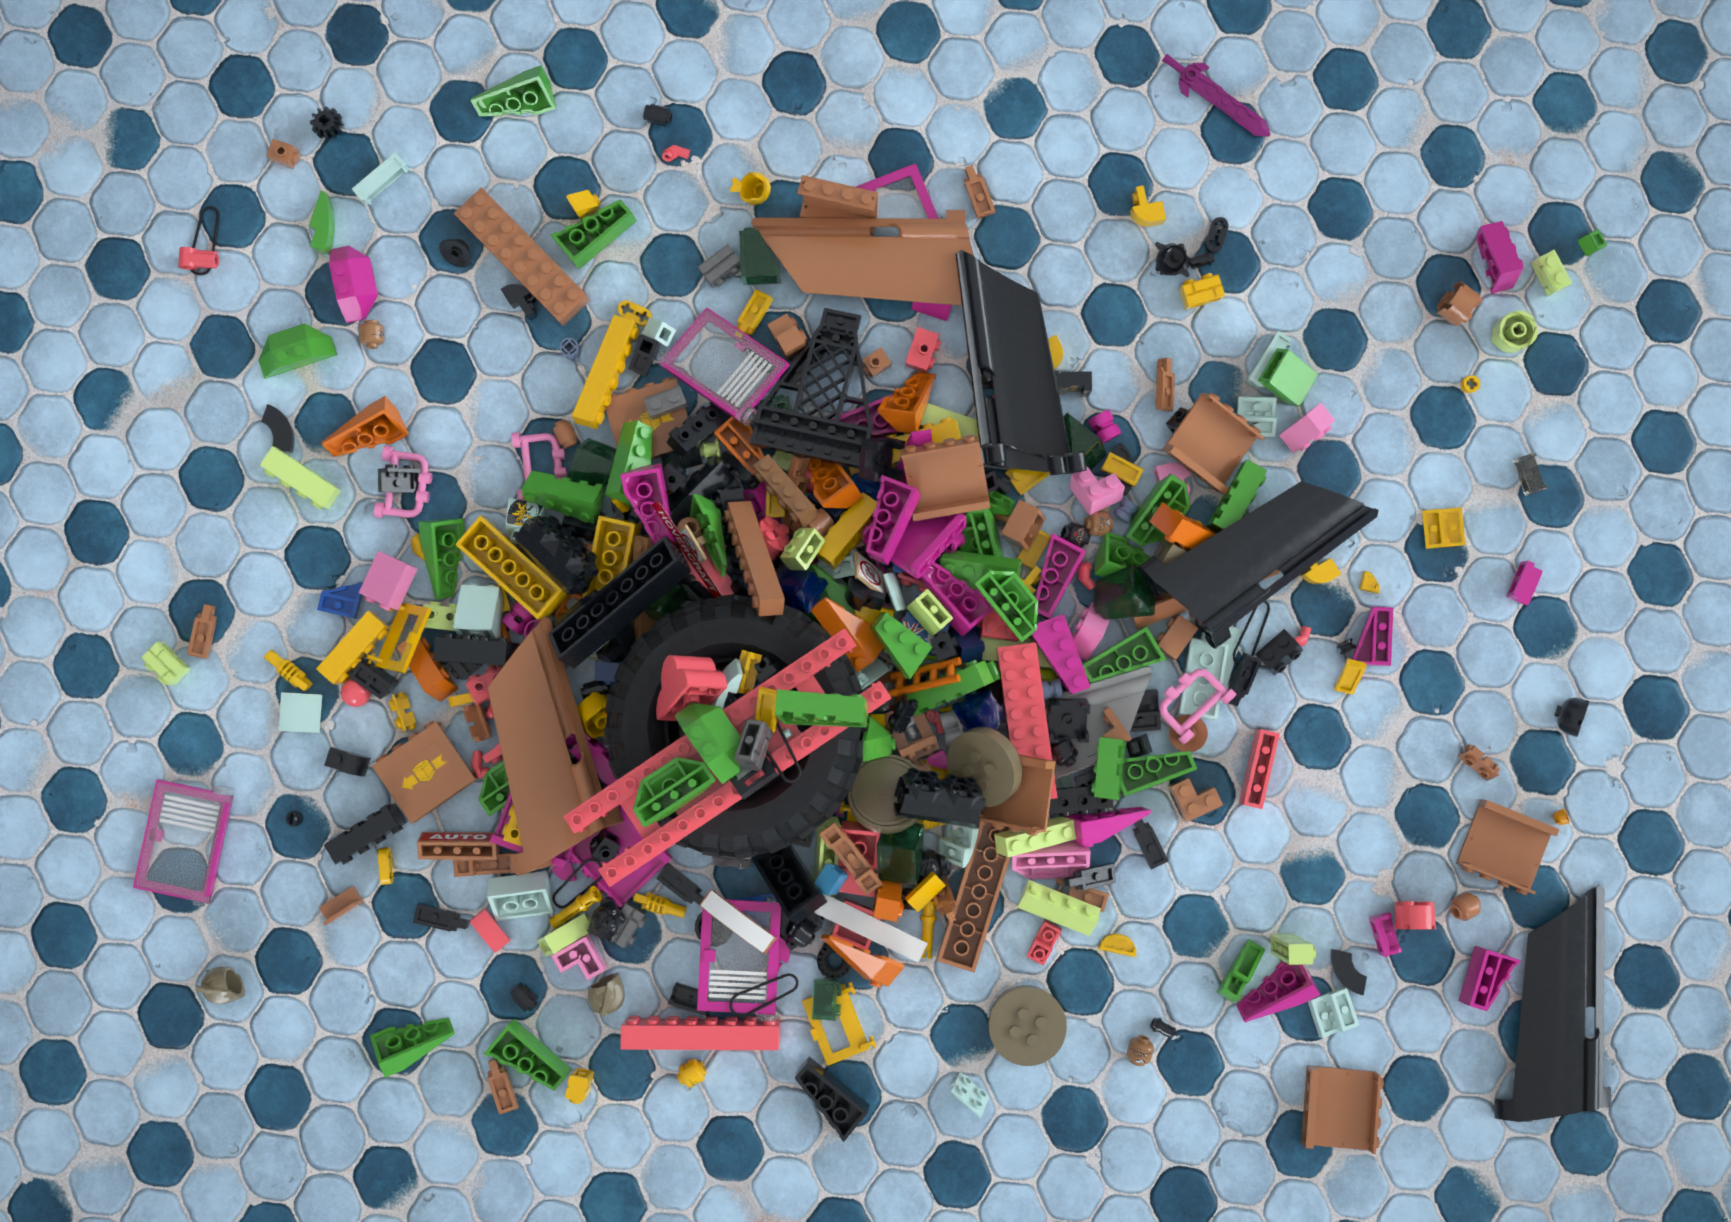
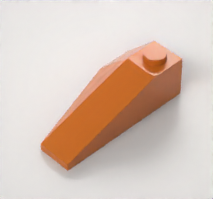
[878,372,936,434]
[322,396,408,457]
[808,458,863,508]
[810,597,883,672]
[821,934,904,988]

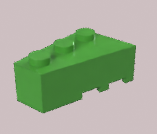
[870,612,932,679]
[1092,737,1126,801]

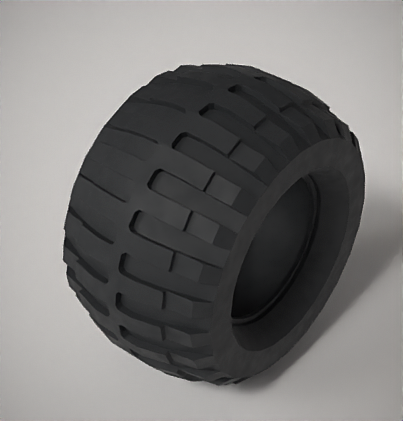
[603,594,867,859]

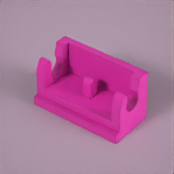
[1369,912,1402,957]

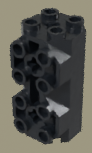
[515,515,599,595]
[893,768,986,827]

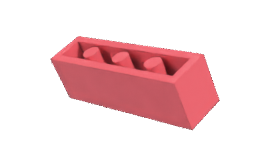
[1238,729,1280,809]

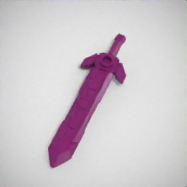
[1162,54,1271,137]

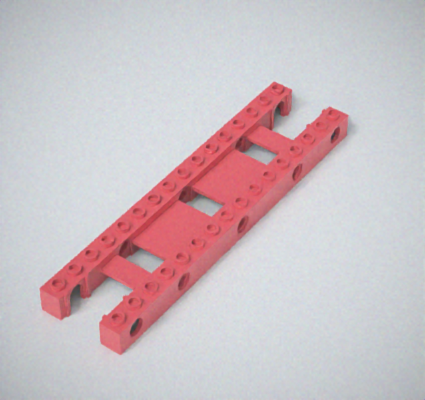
[563,628,891,887]

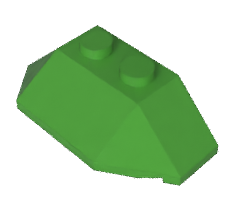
[258,323,337,379]
[1126,473,1190,546]
[960,508,1003,557]
[974,570,1038,642]
[675,703,741,784]
[633,757,716,828]
[478,761,510,816]

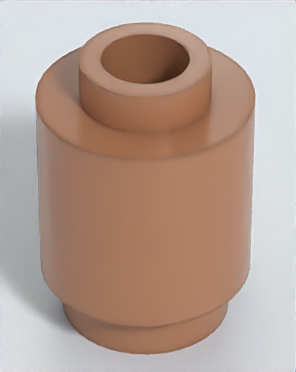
[553,419,578,449]

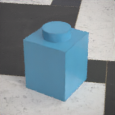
[814,864,849,896]

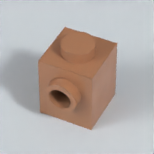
[266,139,300,169]
[862,348,892,379]

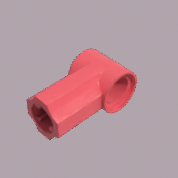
[178,247,219,270]

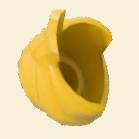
[730,172,771,205]

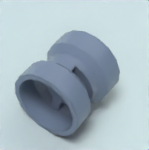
[559,338,581,360]
[1113,497,1139,524]
[1042,678,1063,700]

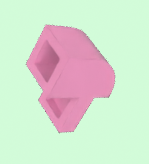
[1153,463,1191,495]

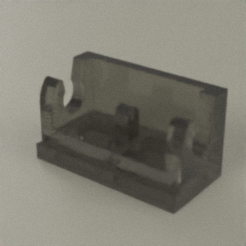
[1513,452,1548,496]

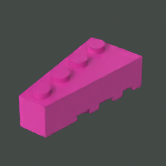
[866,475,921,565]
[1036,533,1086,620]
[570,734,617,787]

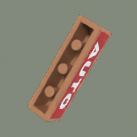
[417,832,500,860]

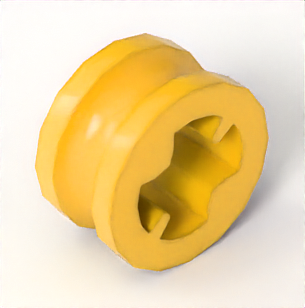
[1460,375,1480,393]

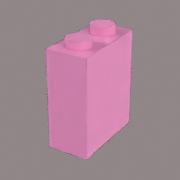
[359,551,418,611]

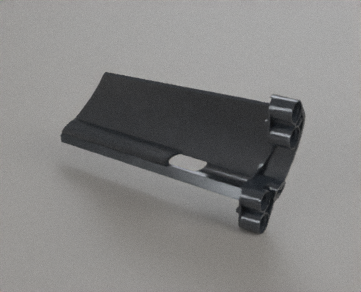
[956,250,1087,475]
[1138,481,1379,649]
[1494,885,1611,1122]

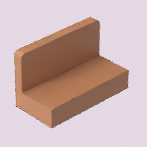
[319,886,364,925]

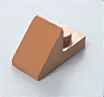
[1102,707,1132,741]

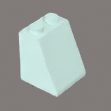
[453,583,503,641]

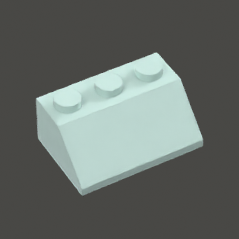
[487,871,554,921]

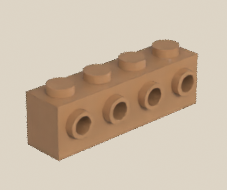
[753,454,818,528]

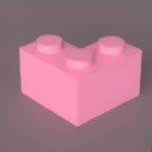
[1279,403,1335,453]
[1069,467,1125,515]
[1071,603,1112,661]
[552,934,608,980]

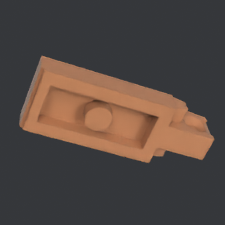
[964,165,996,220]
[1155,358,1175,412]
[187,604,217,659]
[933,877,957,923]
[487,1058,519,1115]

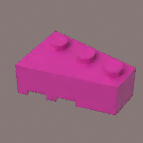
[1476,221,1524,294]
[1351,607,1394,666]
[1458,945,1521,1011]

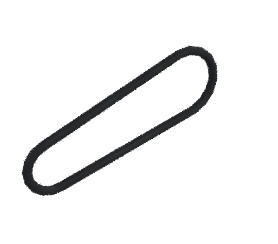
[190,206,219,275]
[1233,601,1270,666]
[754,718,802,783]
[552,858,603,909]
[729,973,799,1018]

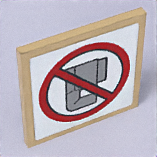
[679,525,707,568]
[854,551,884,593]

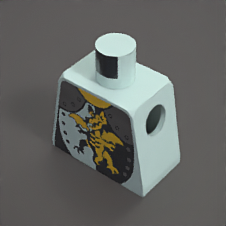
[505,498,546,544]

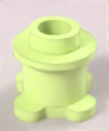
[700,438,721,460]

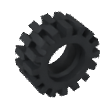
[817,945,851,979]

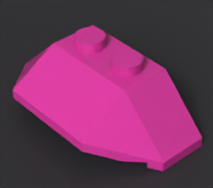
[329,245,378,323]

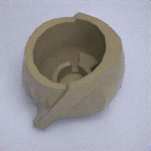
[196,967,245,1004]
[587,973,625,1017]

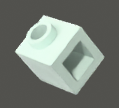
[642,318,676,347]

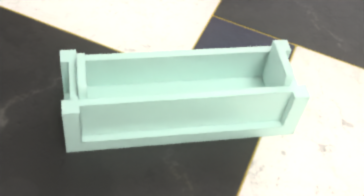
[352,152,409,206]
[1245,331,1291,390]

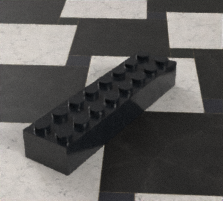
[548,536,691,669]

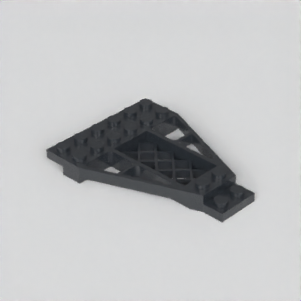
[750,308,872,469]

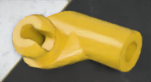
[411,533,425,561]

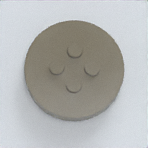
[947,727,1022,807]
[848,755,919,834]
[988,985,1067,1066]

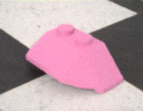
[1012,840,1090,879]

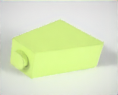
[536,913,591,957]

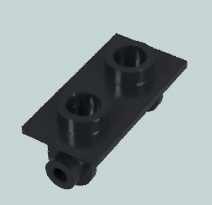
[887,693,918,734]

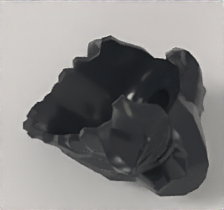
[1155,242,1190,277]
[903,849,951,884]
[587,897,625,942]

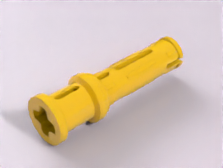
[549,886,602,929]
[920,899,937,959]

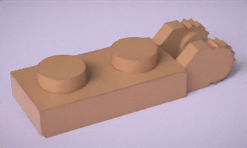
[1056,878,1109,912]

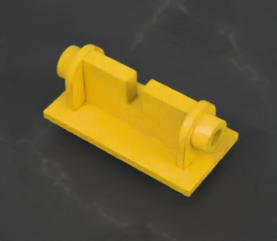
[737,650,762,694]
[388,692,417,733]

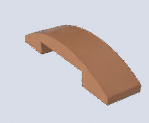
[819,822,882,896]
[453,853,519,877]

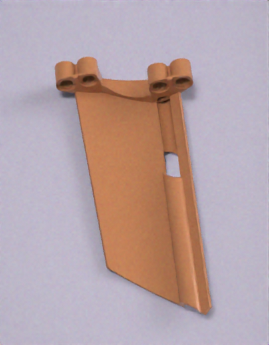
[751,210,974,306]
[488,616,624,876]

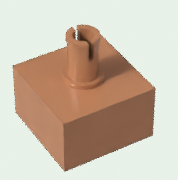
[994,499,1046,552]

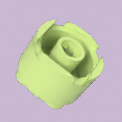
[1491,311,1538,353]

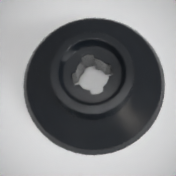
[439,239,471,267]

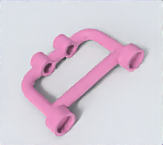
[511,432,567,501]
[374,446,432,518]
[1159,669,1236,745]

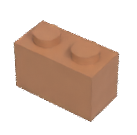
[1155,615,1198,660]

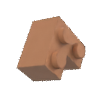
[767,313,808,361]
[1168,777,1223,822]

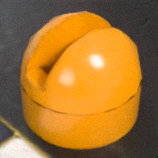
[1553,808,1570,825]

